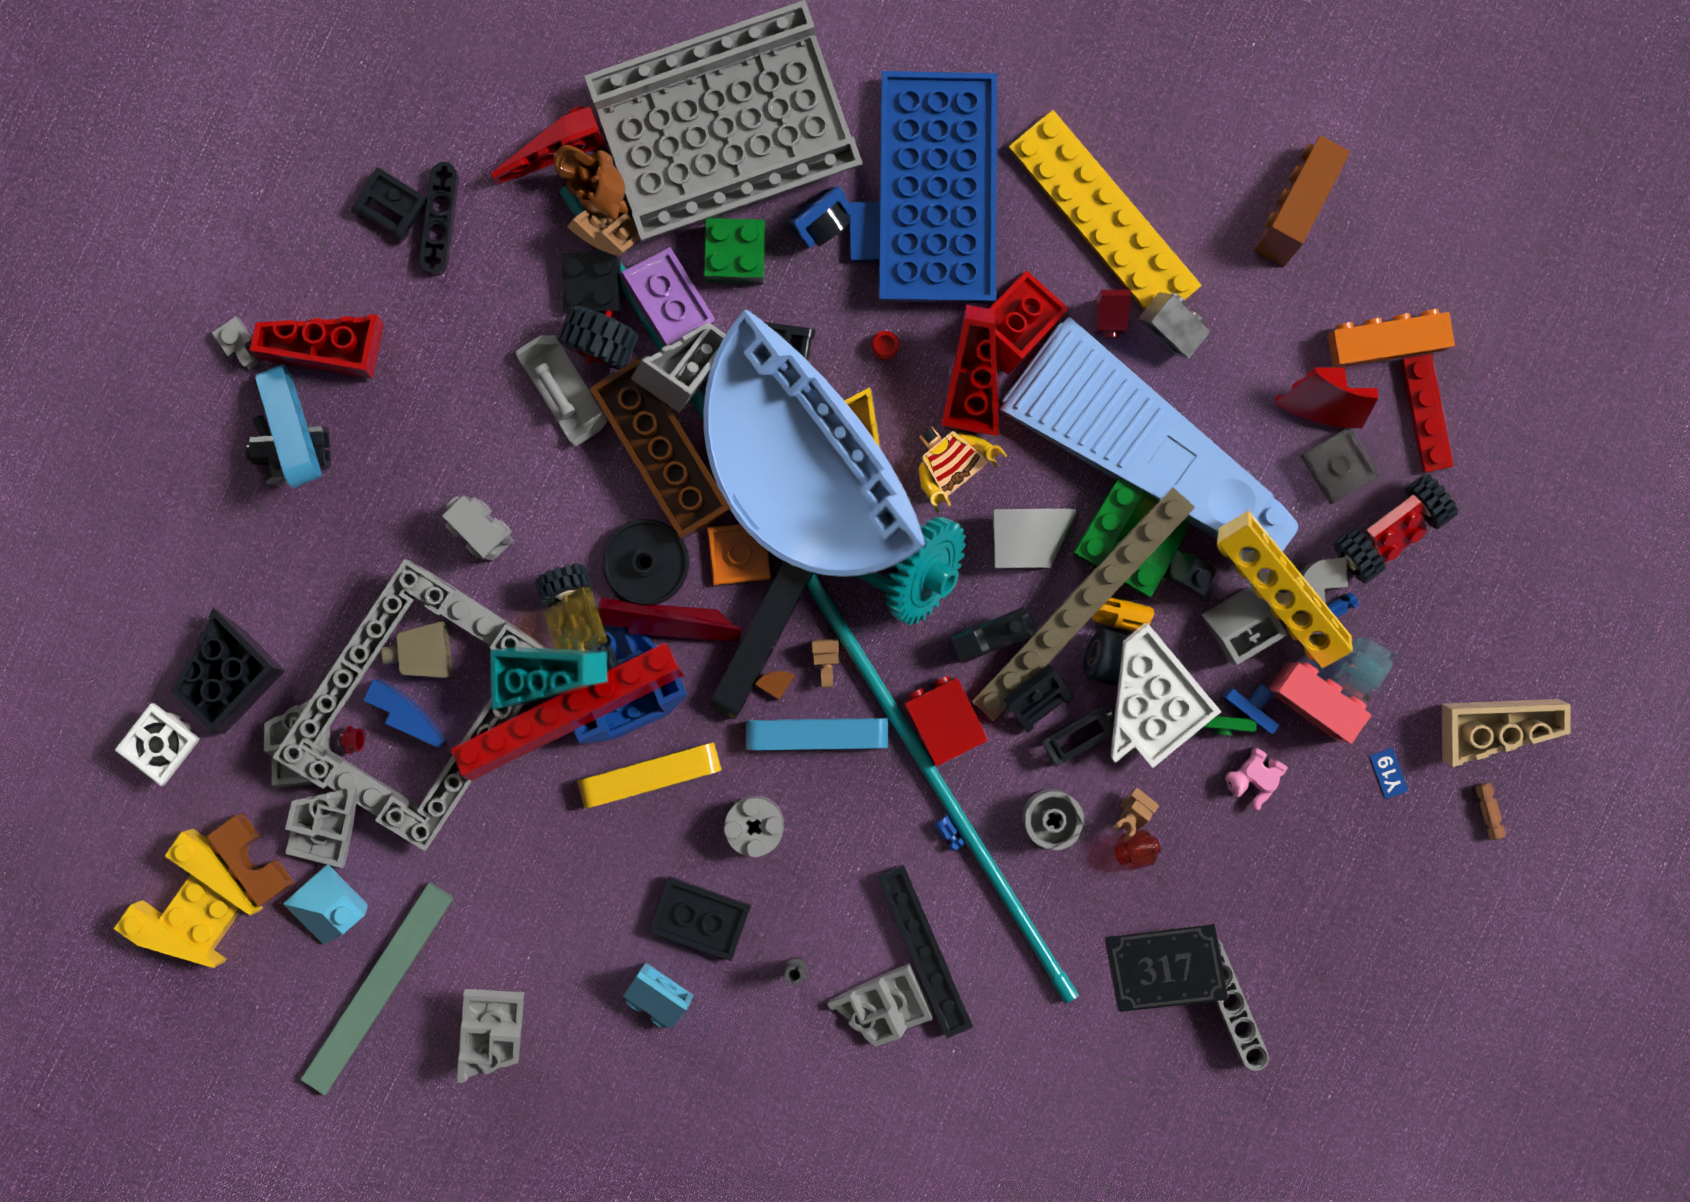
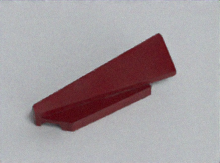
[598,597,741,642]

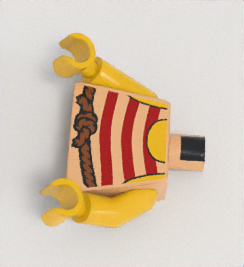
[919,426,1007,513]

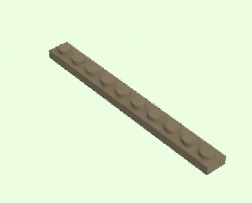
[972,486,1195,721]

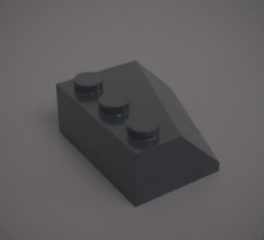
[172,608,285,734]

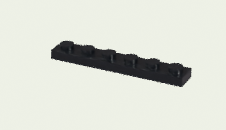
[877,864,973,1039]

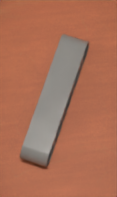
[1214,939,1269,1071]

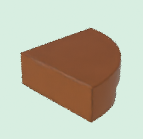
[755,671,795,700]

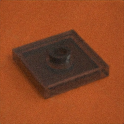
[1300,428,1380,505]

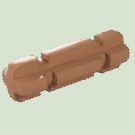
[1475,783,1506,840]

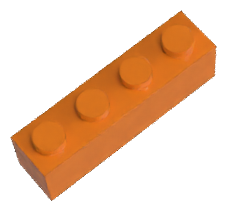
[1327,309,1455,368]

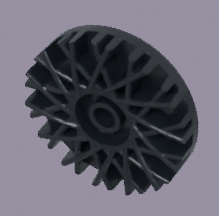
[602,519,690,606]

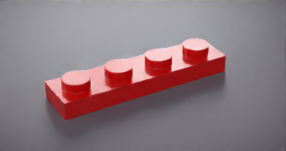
[1400,353,1454,473]

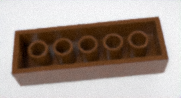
[589,358,731,540]

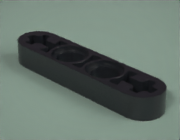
[420,162,459,276]

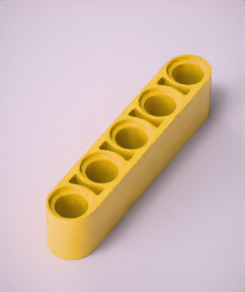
[577,742,722,809]

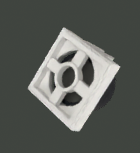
[115,703,200,786]

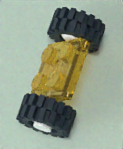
[535,563,618,671]

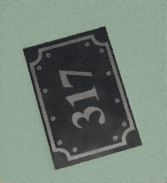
[1106,924,1229,1012]

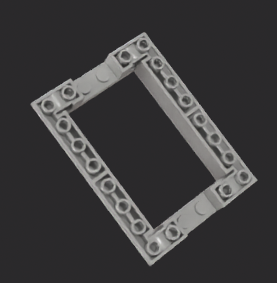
[272,559,547,851]

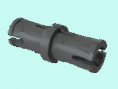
[783,956,807,985]

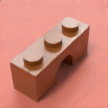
[207,813,295,907]

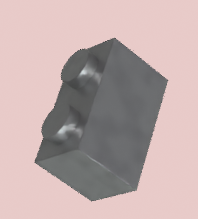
[1138,292,1211,359]

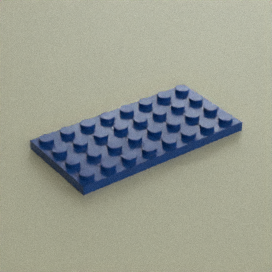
[879,71,997,303]

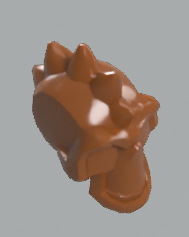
[553,145,628,220]

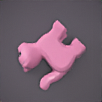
[1225,747,1288,811]

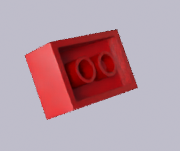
[989,270,1069,375]

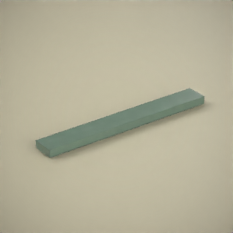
[301,882,455,1095]

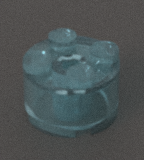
[1330,636,1397,704]

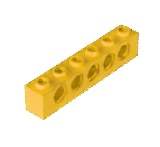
[1217,510,1353,669]

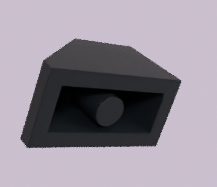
[1164,551,1220,602]

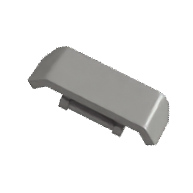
[515,335,608,447]

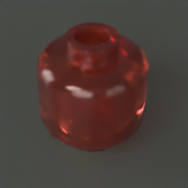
[1114,829,1160,871]

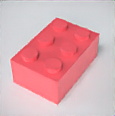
[1268,661,1372,744]

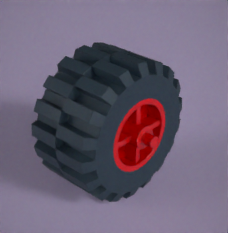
[557,306,639,370]

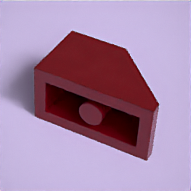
[1094,290,1131,339]

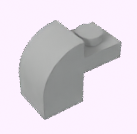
[1300,558,1348,613]

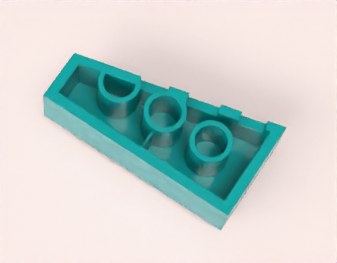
[490,647,607,710]

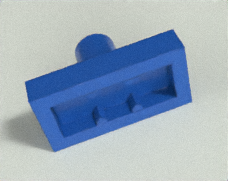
[1221,684,1280,734]

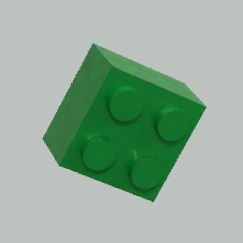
[704,218,766,284]

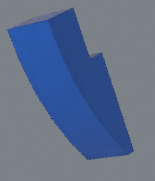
[363,679,446,748]

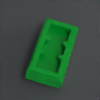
[1204,716,1257,735]

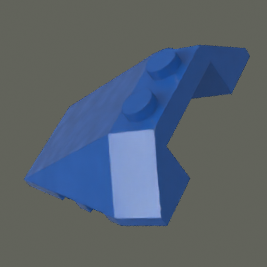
[566,615,688,744]

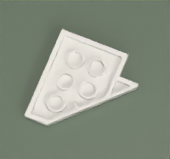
[1110,622,1221,768]

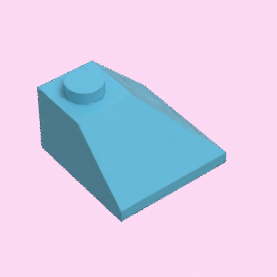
[283,864,368,945]

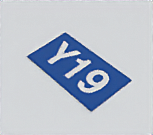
[1370,747,1409,799]

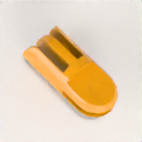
[1091,598,1155,632]

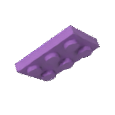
[620,247,716,347]

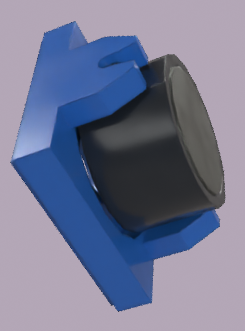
[786,186,854,248]

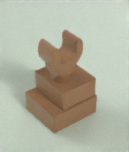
[812,639,839,688]
[1112,787,1159,841]

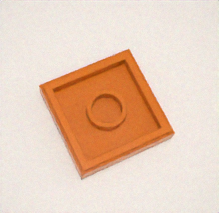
[707,524,771,586]

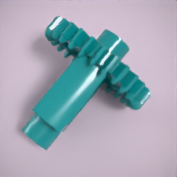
[854,517,966,625]

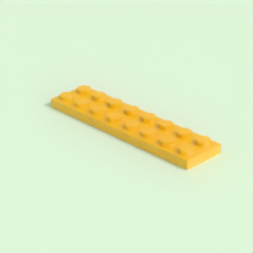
[1008,110,1202,310]

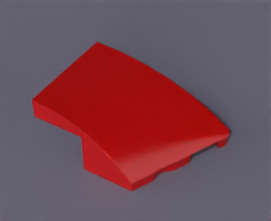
[1275,367,1379,429]

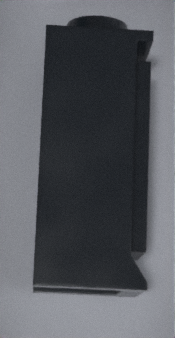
[1039,706,1115,767]

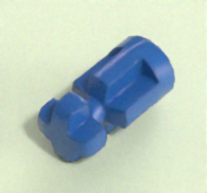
[1326,593,1359,618]
[933,815,964,851]

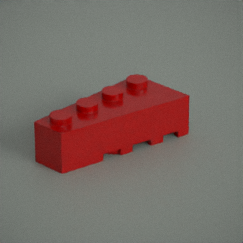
[941,305,999,436]
[250,314,384,379]

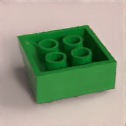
[1071,477,1190,598]

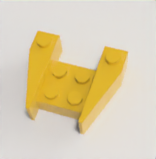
[114,829,263,968]

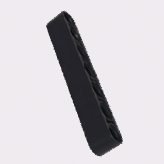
[709,561,814,720]

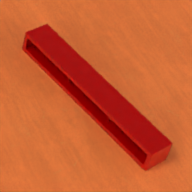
[451,642,684,781]

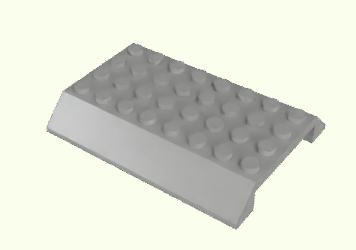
[584,0,863,241]

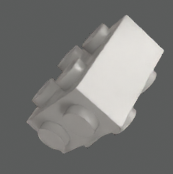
[442,495,514,561]

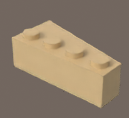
[1442,699,1571,767]

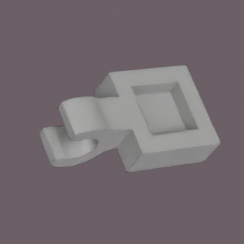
[212,317,259,370]

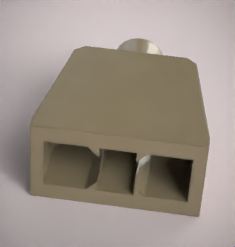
[382,622,453,678]

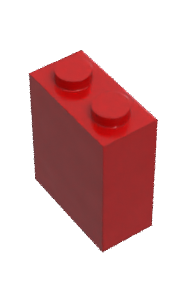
[904,675,989,767]

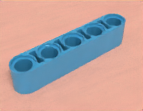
[255,363,322,489]
[745,718,888,750]

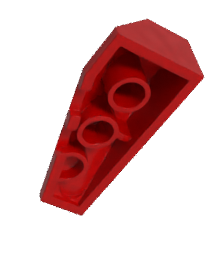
[491,106,606,185]

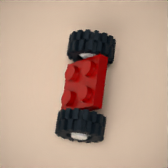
[1333,474,1458,584]

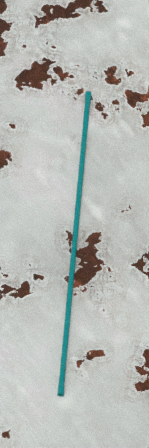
[559,185,1079,1004]

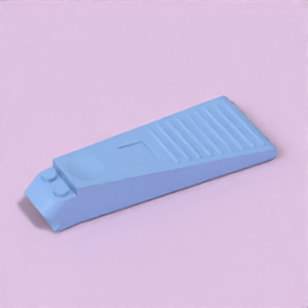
[999,317,1298,552]

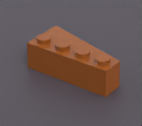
[1254,135,1351,267]

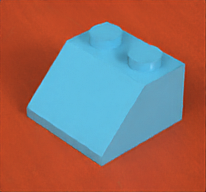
[623,963,694,1029]

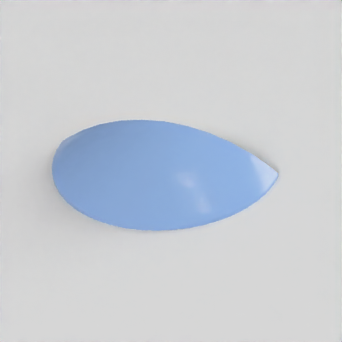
[704,310,925,576]

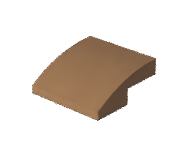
[567,209,641,256]

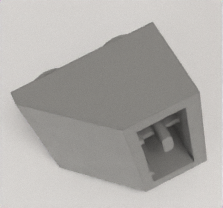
[1201,585,1288,665]

